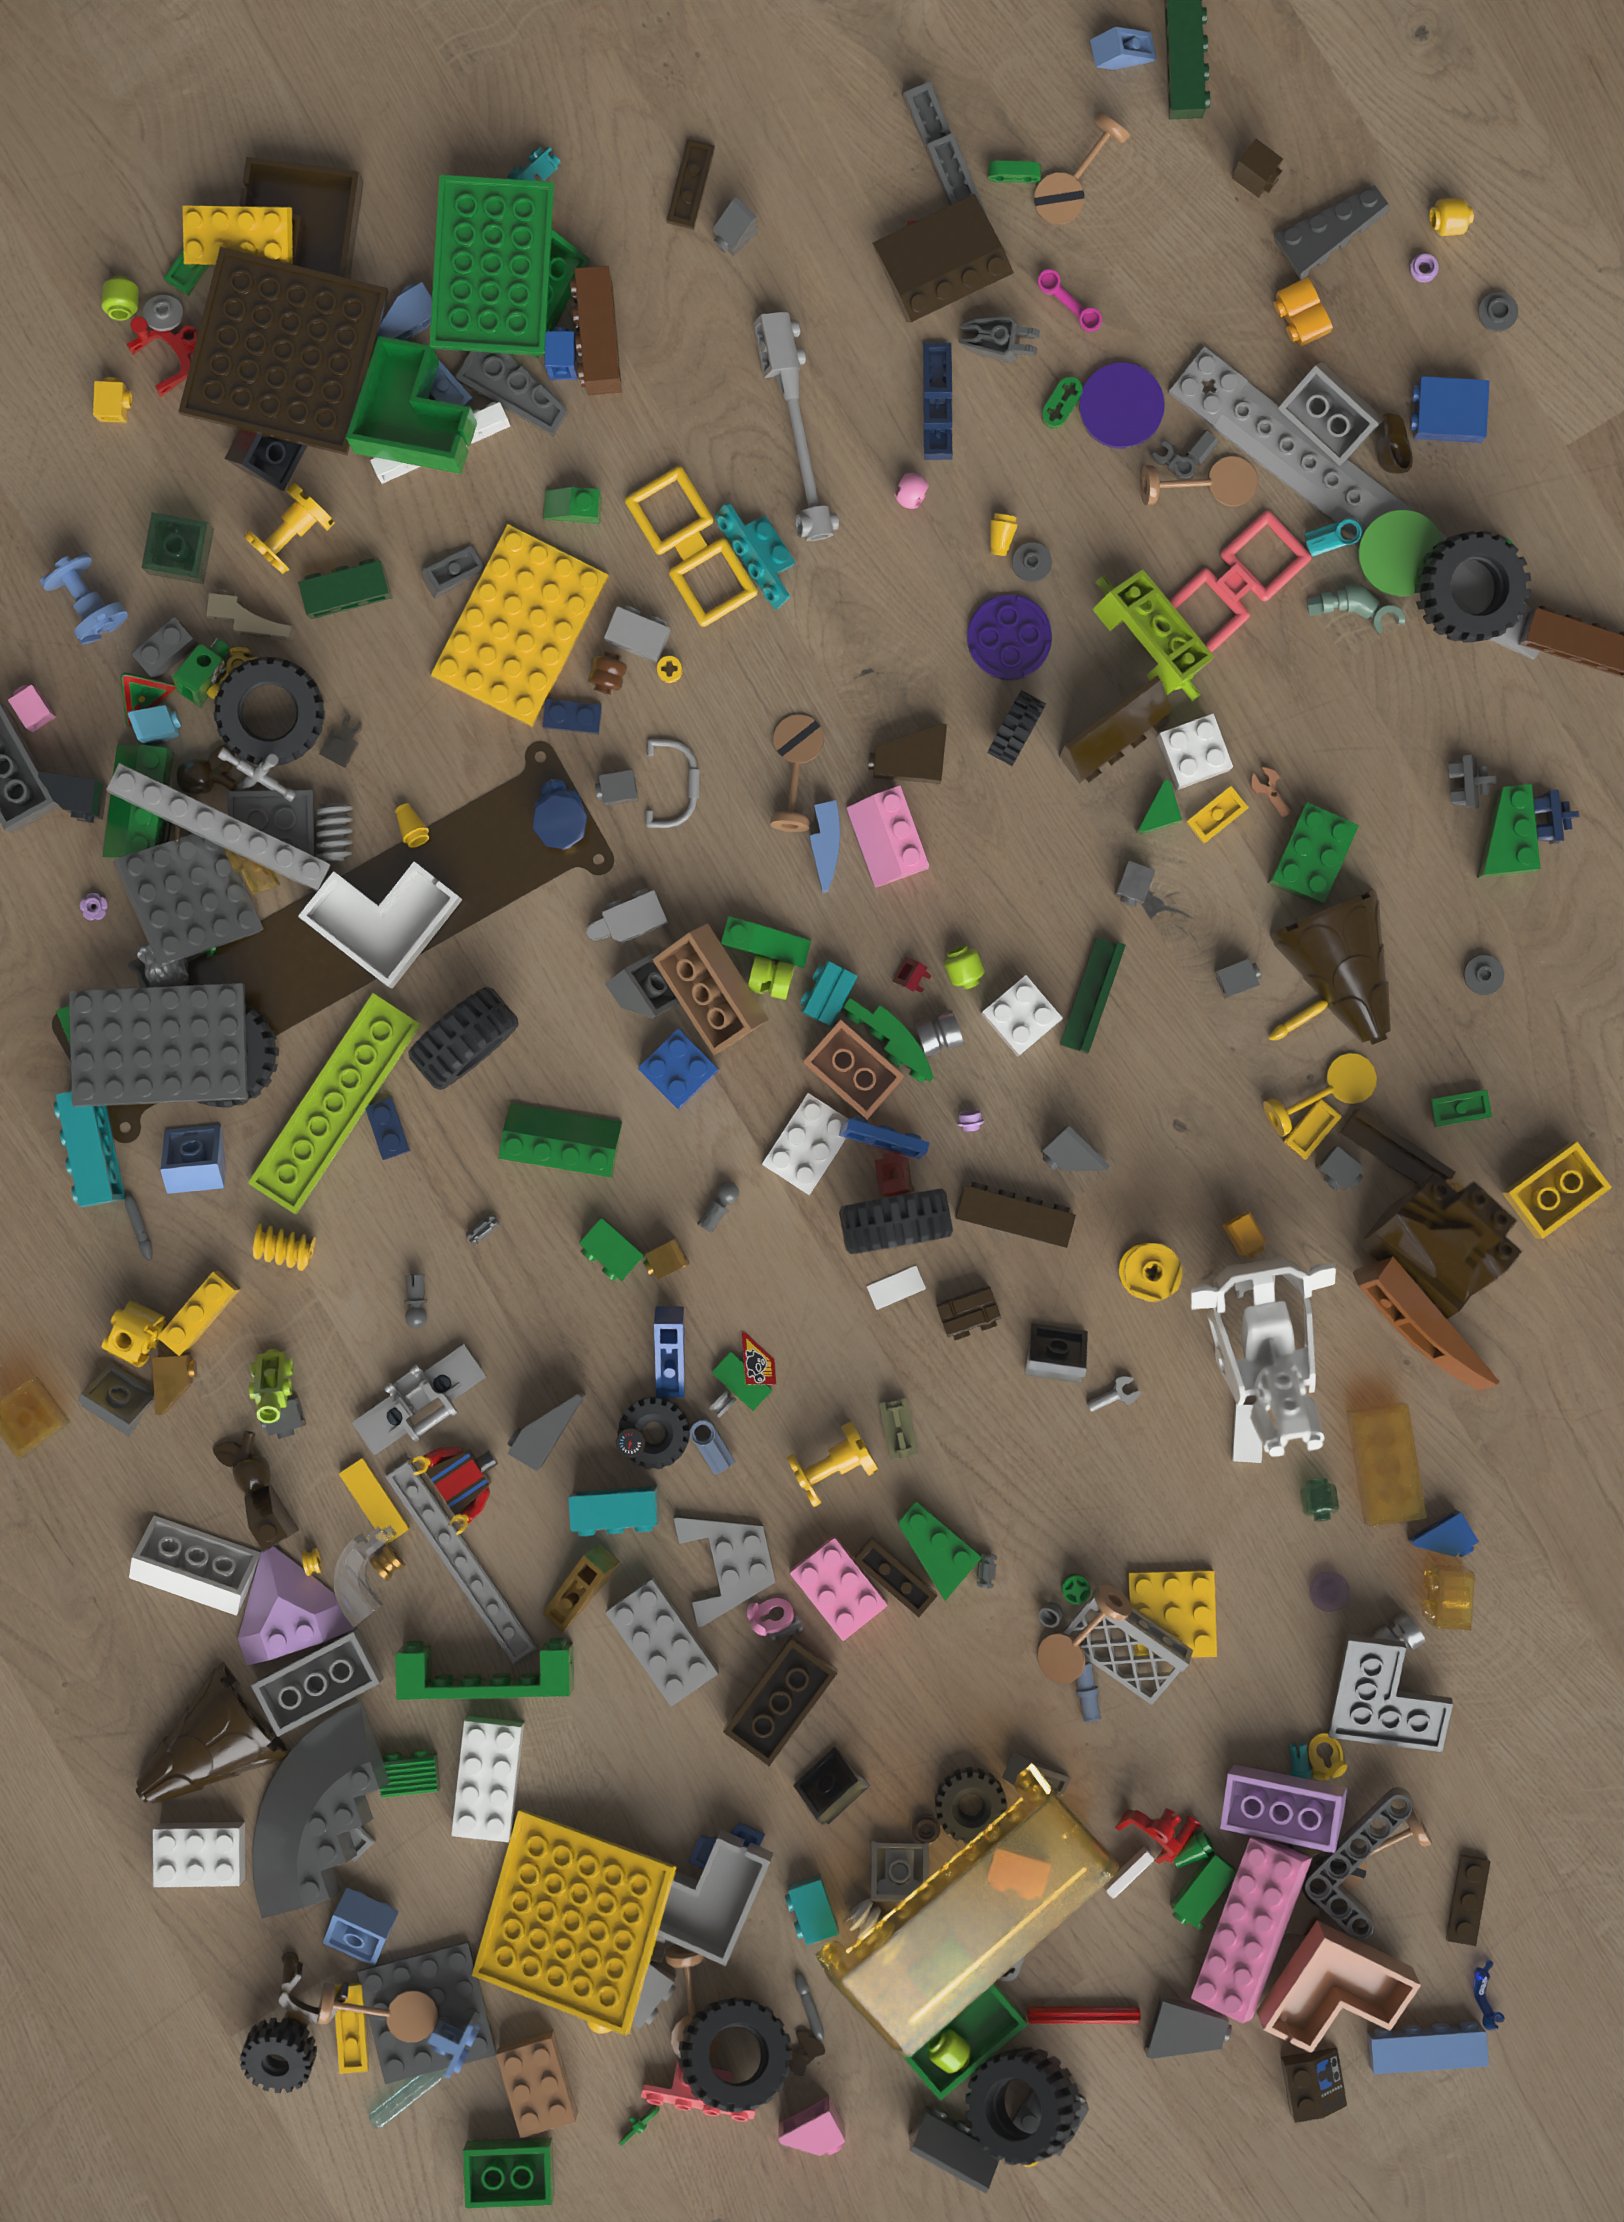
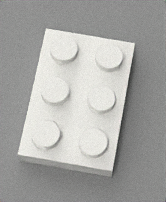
[762,1093,848,1195]

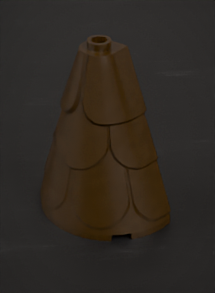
[1270,890,1391,1045]
[135,1662,290,1804]

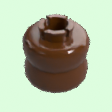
[588,651,627,695]

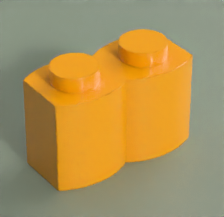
[1274,277,1333,347]
[1222,1212,1267,1258]

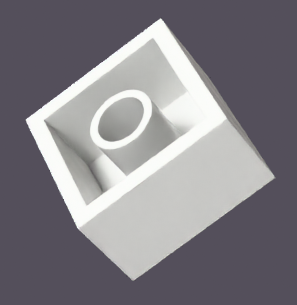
[1157,713,1233,790]
[981,975,1063,1057]

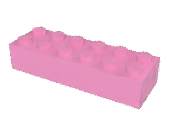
[1191,1836,1312,2023]

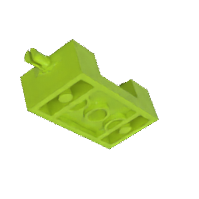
[1092,569,1214,701]

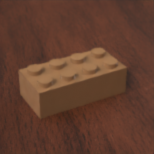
[652,923,769,1055]

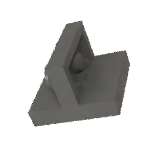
[78,1362,154,1437]

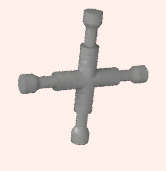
[217,747,296,802]

